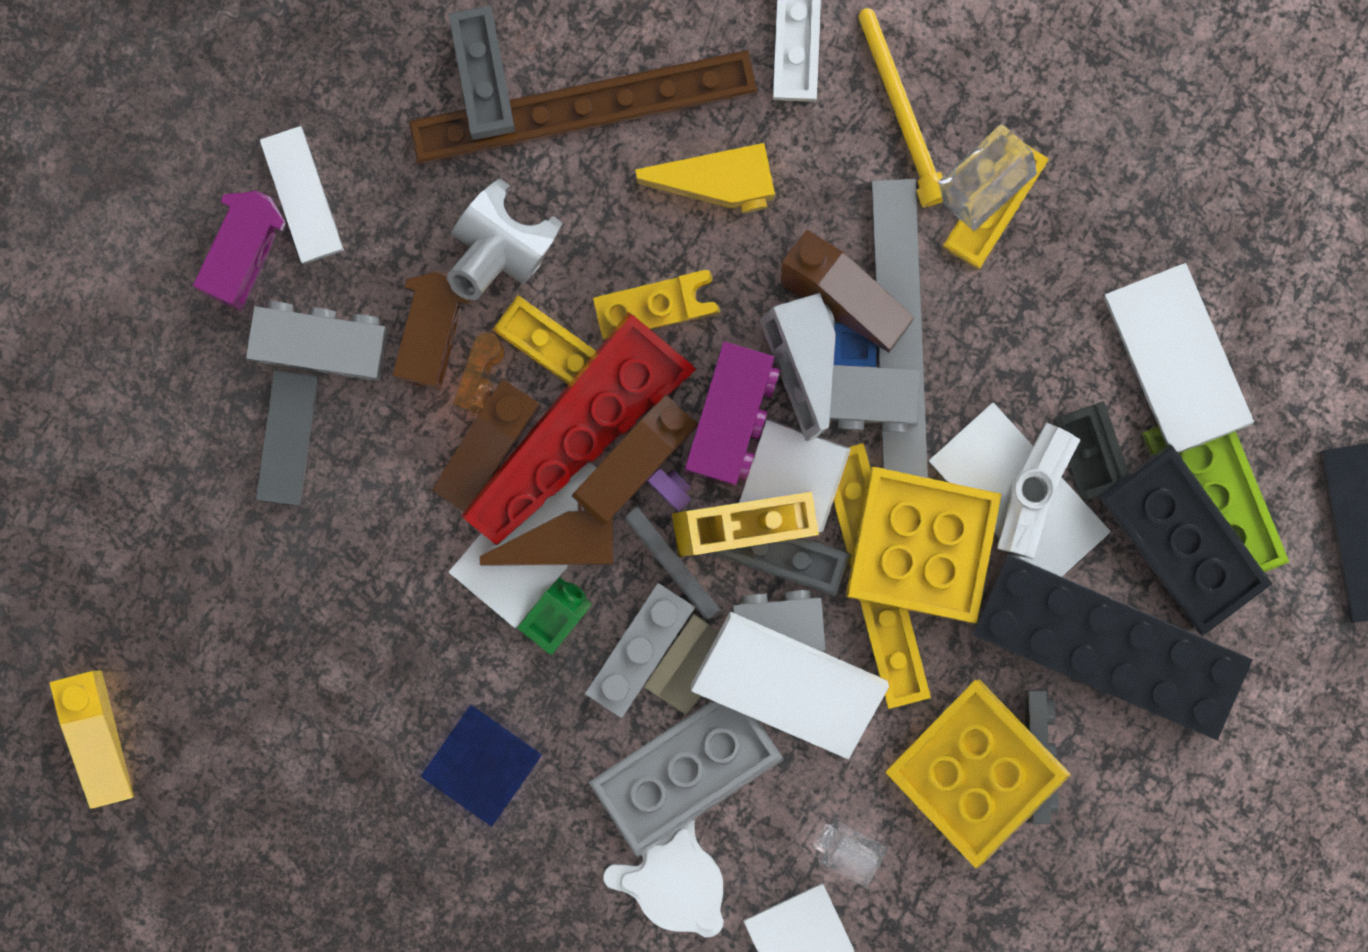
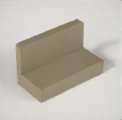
[644,614,719,714]

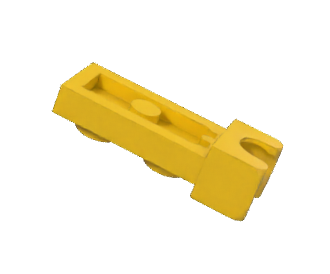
[593,270,720,341]

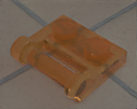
[453,332,505,416]

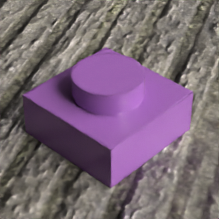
[648,469,691,512]

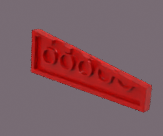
[461,312,696,545]

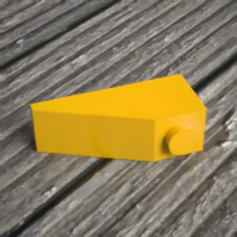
[635,143,775,213]
[672,492,819,557]
[49,670,134,809]

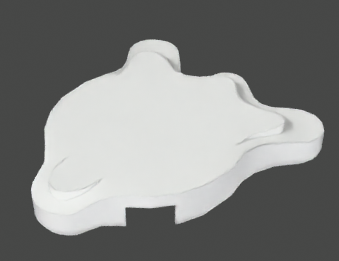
[603,820,723,937]

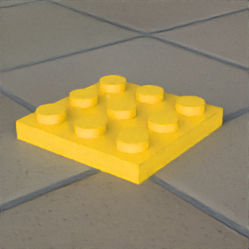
[845,467,1002,624]
[885,679,1071,868]

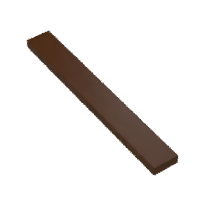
[408,50,758,165]

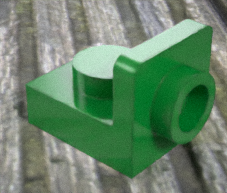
[518,577,592,655]

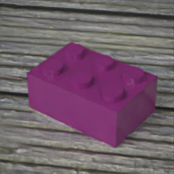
[685,341,780,488]

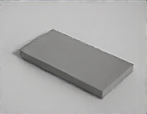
[588,700,784,857]

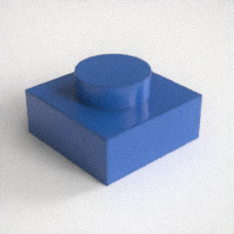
[833,323,877,367]

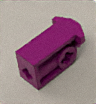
[193,190,286,312]

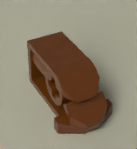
[392,270,471,392]

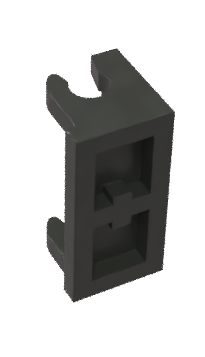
[1053,401,1129,501]

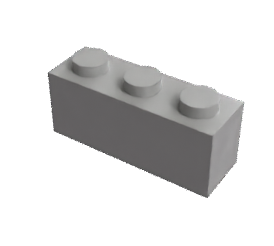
[246,301,389,382]
[585,583,695,718]

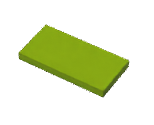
[1140,427,1289,572]

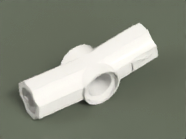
[996,423,1080,559]

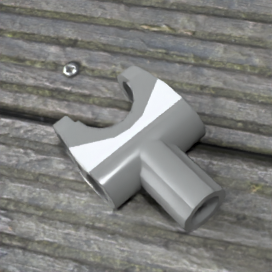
[447,179,563,300]

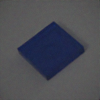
[420,704,543,827]

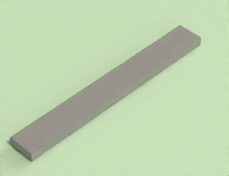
[871,179,928,478]

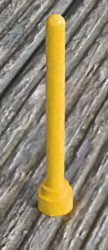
[858,8,955,208]

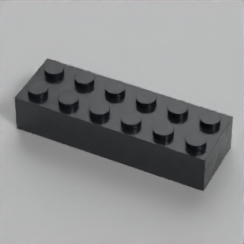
[969,552,1253,741]

